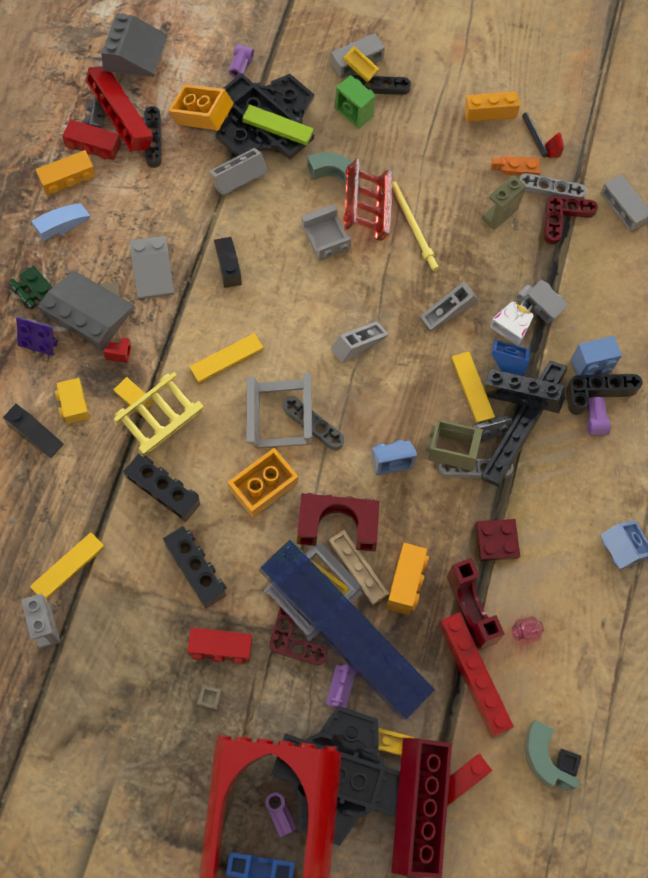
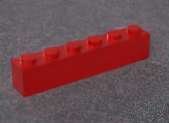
[85,66,153,152]
[439,612,514,738]

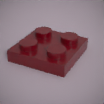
[476,519,521,561]

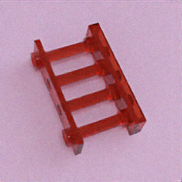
[343,159,392,241]

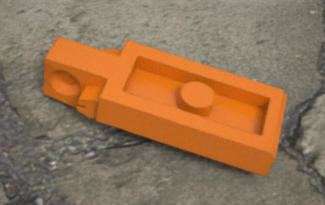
[491,156,540,176]

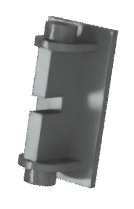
[84,95,105,129]
[472,415,512,441]

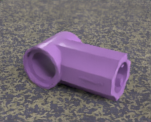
[229,44,254,78]
[587,397,610,435]
[265,792,297,837]

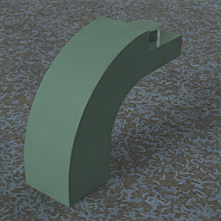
[307,152,361,200]
[525,720,580,791]

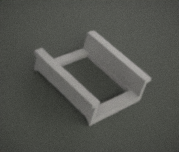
[247,372,312,448]
[263,542,362,642]

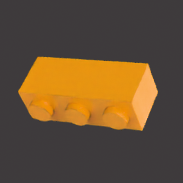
[464,91,520,122]
[35,150,96,195]

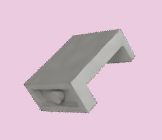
[301,204,352,260]
[22,593,61,649]

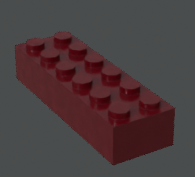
[391,738,452,878]

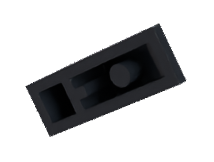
[214,237,242,288]
[3,403,64,458]

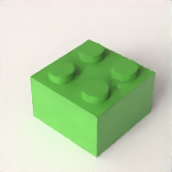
[335,75,376,129]

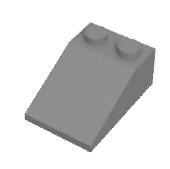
[129,236,174,299]

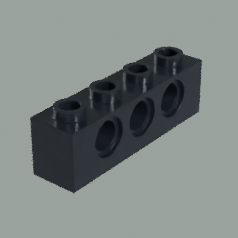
[485,369,565,413]
[123,454,201,522]
[163,526,227,609]

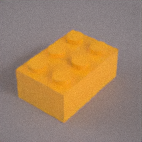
[168,84,234,131]
[228,448,299,519]
[386,543,429,615]

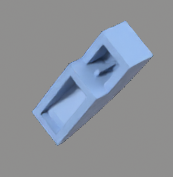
[32,203,91,241]

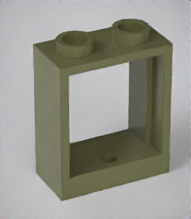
[426,419,483,470]

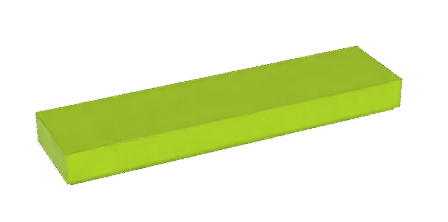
[243,105,314,146]

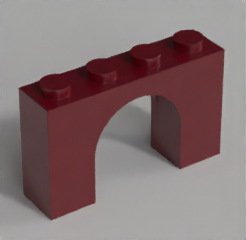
[297,493,380,552]
[447,558,505,651]

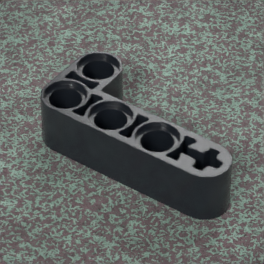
[566,374,643,415]

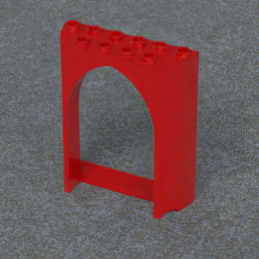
[199,735,342,878]

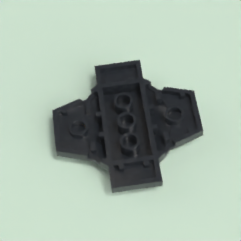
[216,73,315,159]
[271,706,400,846]

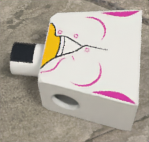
[490,300,534,346]

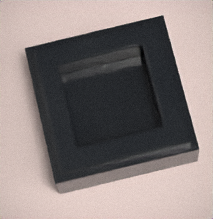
[555,749,582,777]

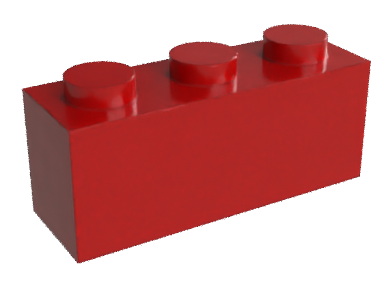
[62,119,121,161]
[187,628,252,665]

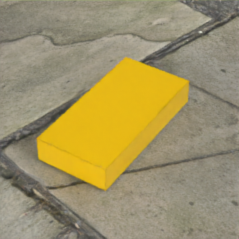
[342,46,379,83]
[113,377,154,416]

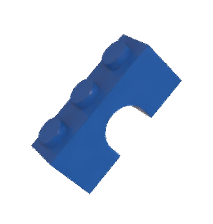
[226,852,295,878]

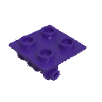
[16,317,58,356]

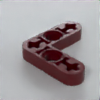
[544,196,598,245]
[270,596,327,665]

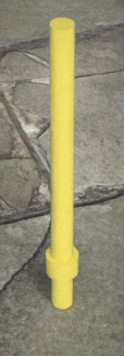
[390,181,439,271]

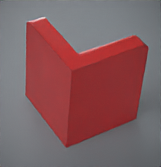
[103,337,132,363]

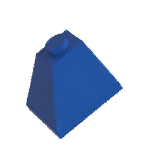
[491,339,530,376]

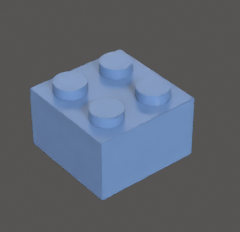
[570,336,622,375]

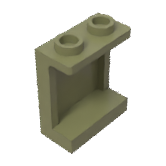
[482,175,526,230]

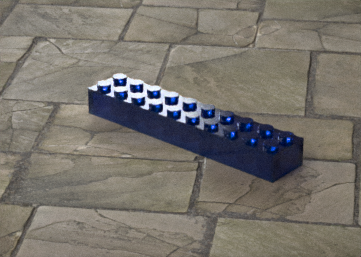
[259,540,435,720]

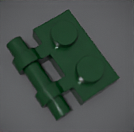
[8,265,53,309]

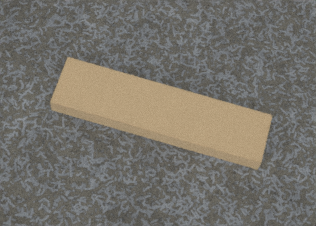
[328,530,389,606]

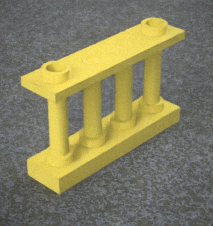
[114,372,204,457]

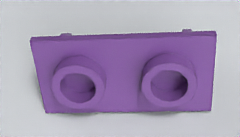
[326,664,356,708]

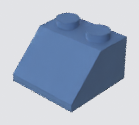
[371,440,417,476]
[600,520,648,569]

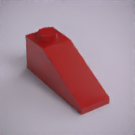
[447,753,493,806]

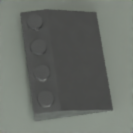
[101,13,167,77]
[38,271,134,351]

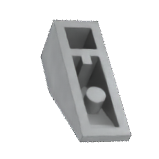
[420,282,479,331]
[331,321,388,363]

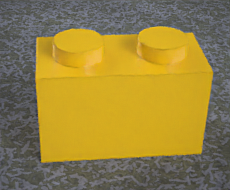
[55,378,90,424]

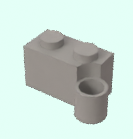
[516,279,568,324]

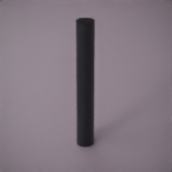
[522,112,549,158]

